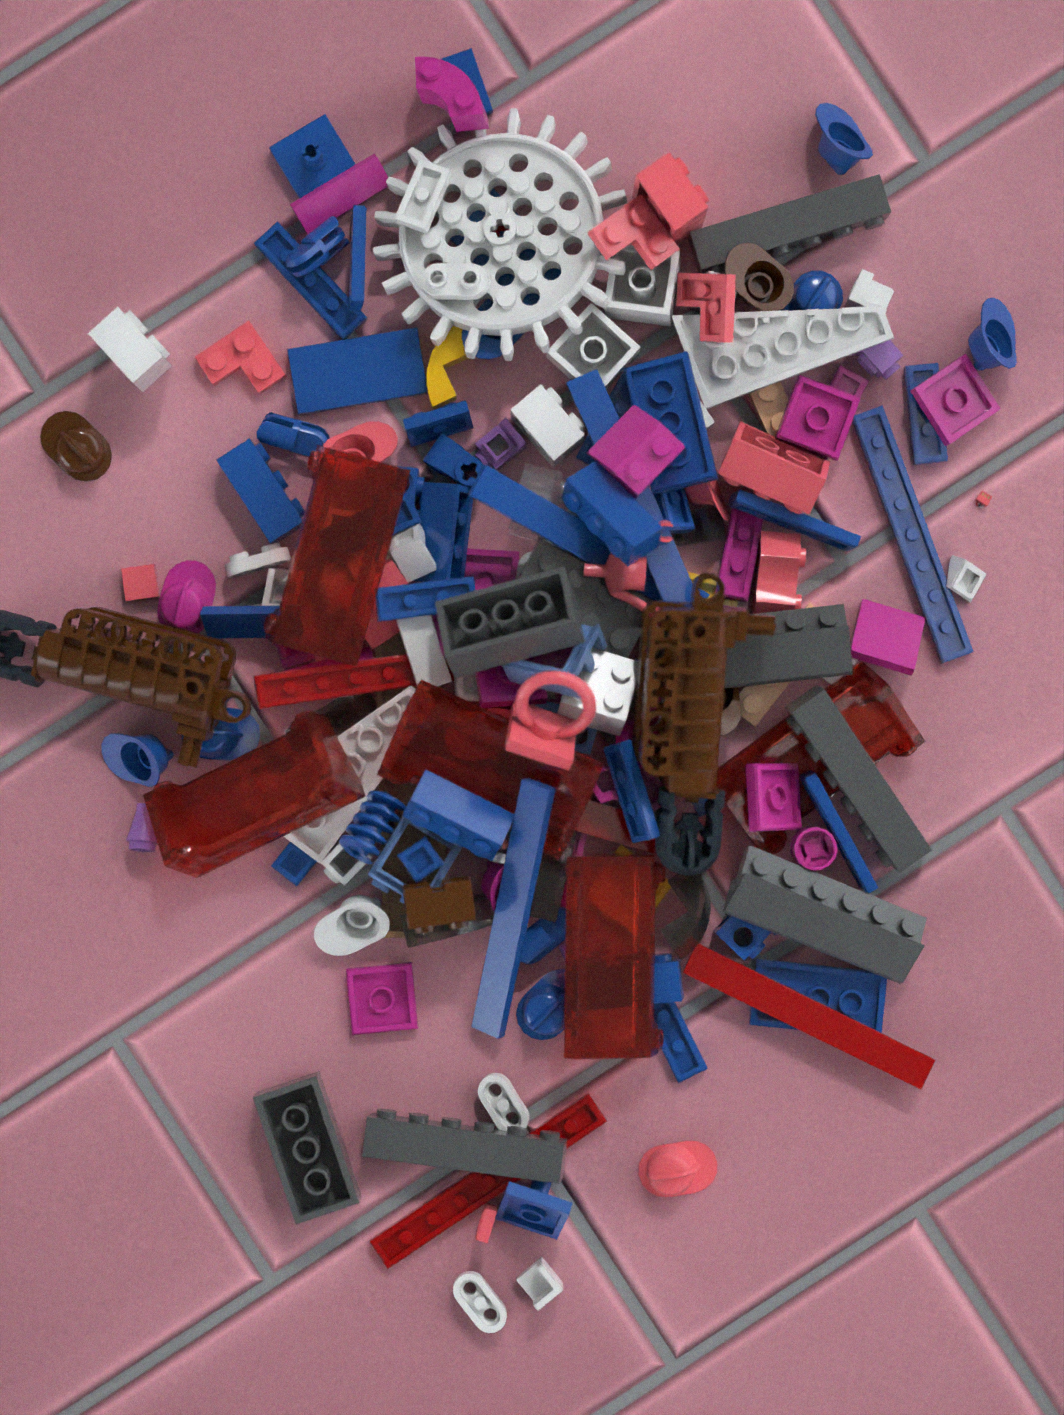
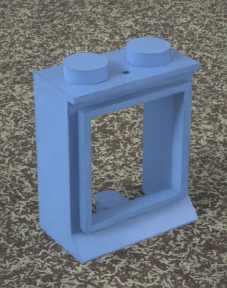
[502,623,607,699]
[368,817,462,904]

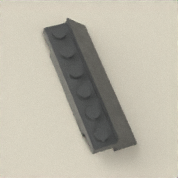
[647,604,853,694]
[722,845,927,984]

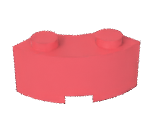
[752,530,806,614]

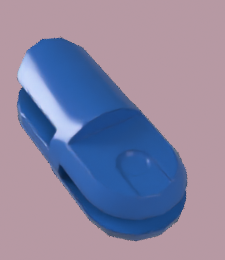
[285,216,350,277]
[256,412,330,458]
[520,907,576,965]

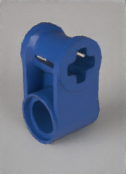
[422,433,483,488]

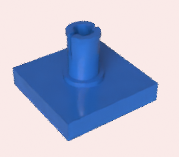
[269,114,356,199]
[495,1180,573,1240]

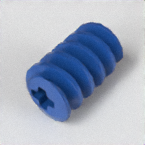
[339,790,406,865]

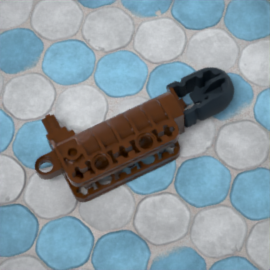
[632,572,776,875]
[0,607,251,768]

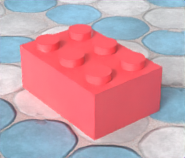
[632,152,709,245]
[718,421,830,515]

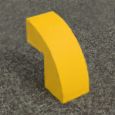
[427,325,469,410]

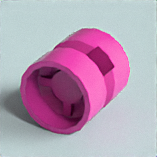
[790,826,837,870]

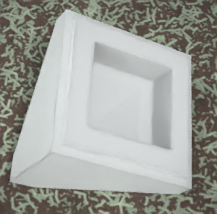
[946,555,987,602]

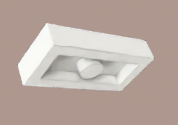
[394,159,452,234]

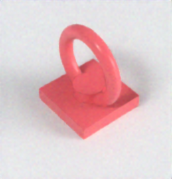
[505,671,597,771]

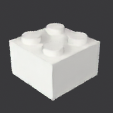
[604,245,681,327]
[546,303,641,389]
[88,307,172,392]
[510,384,585,468]
[557,648,638,736]

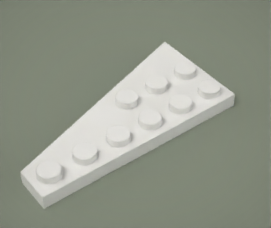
[671,306,894,409]
[241,685,437,863]

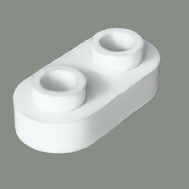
[421,263,489,300]
[224,542,291,578]
[478,1073,530,1131]
[453,1271,507,1333]

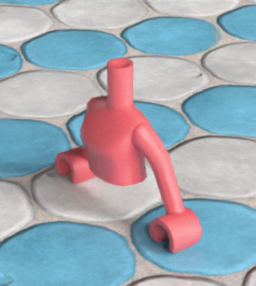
[583,520,674,626]

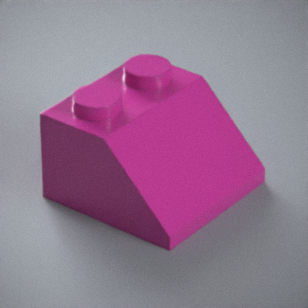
[587,405,685,499]

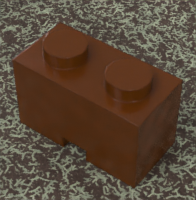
[402,875,476,933]

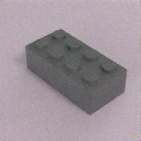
[517,539,652,658]
[435,566,585,678]
[253,1071,362,1224]

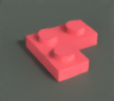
[587,194,680,270]
[676,273,736,342]
[195,320,287,395]

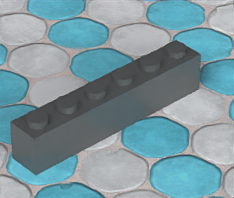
[688,174,891,274]
[784,685,932,873]
[362,1109,568,1184]

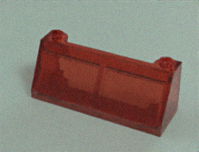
[264,444,410,666]
[716,661,925,855]
[377,679,604,859]
[143,711,366,878]
[564,852,666,1059]

